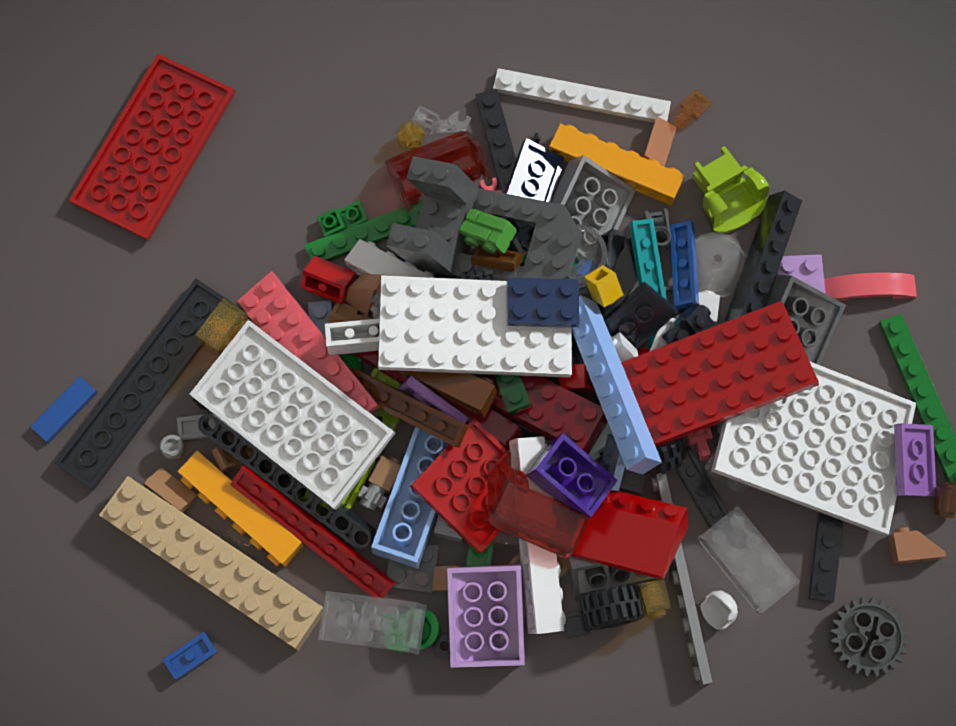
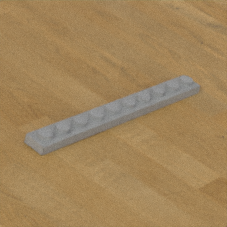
[651,473,713,686]

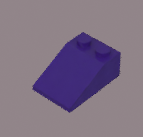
[525,433,618,518]

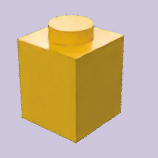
[584,265,623,307]

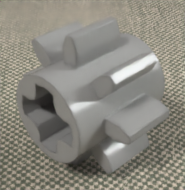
[357,483,387,512]

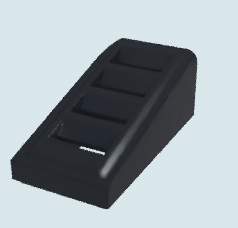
[595,228,626,270]

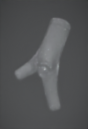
[225,528,253,555]

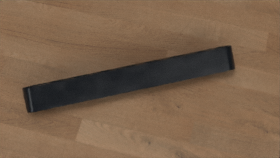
[198,412,376,549]

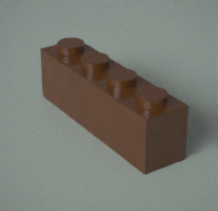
[399,371,498,418]

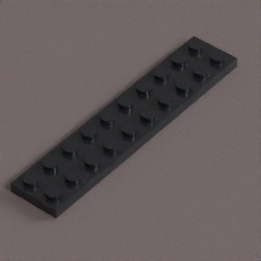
[54,278,234,491]

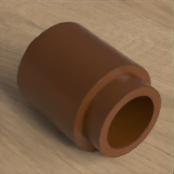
[934,482,956,518]

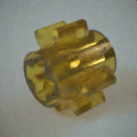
[397,121,425,150]

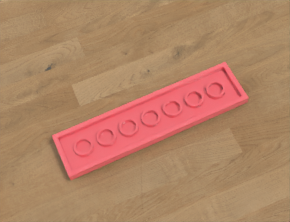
[237,271,380,414]

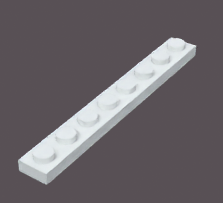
[493,68,671,123]

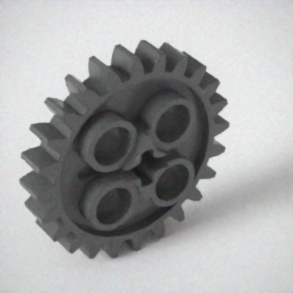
[829,597,910,677]

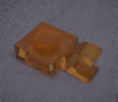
[674,88,712,129]

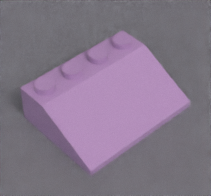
[447,564,525,668]

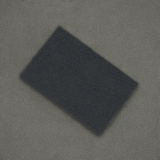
[603,281,678,349]

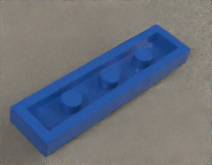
[670,220,699,310]

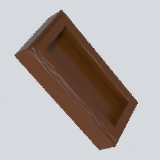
[471,246,523,272]

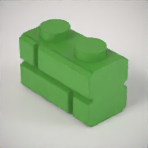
[459,208,516,254]

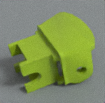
[692,146,770,234]

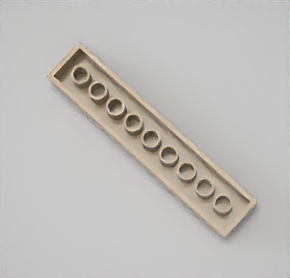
[99,476,326,651]

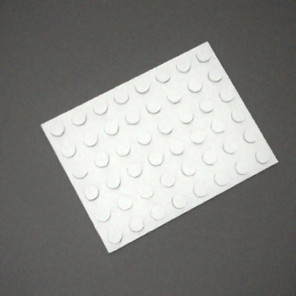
[711,362,916,536]

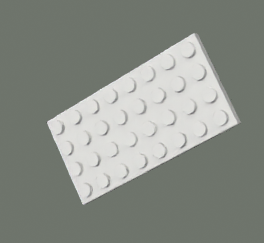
[378,275,572,377]
[190,320,395,509]

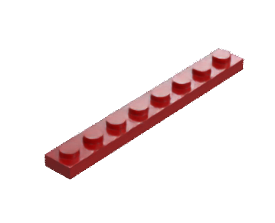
[230,465,396,603]

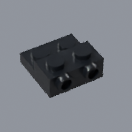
[662,304,720,344]

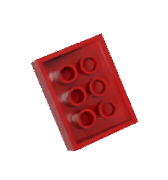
[571,490,688,580]

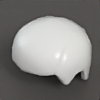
[700,590,738,630]

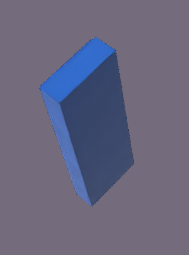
[30,376,98,444]

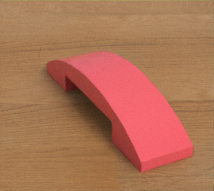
[824,273,917,302]

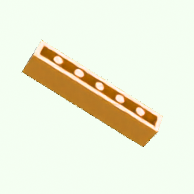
[549,123,684,206]
[177,451,304,567]

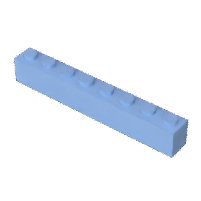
[571,295,662,474]

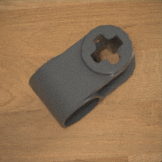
[643,208,671,254]

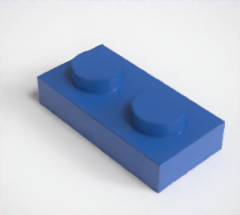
[163,632,218,681]

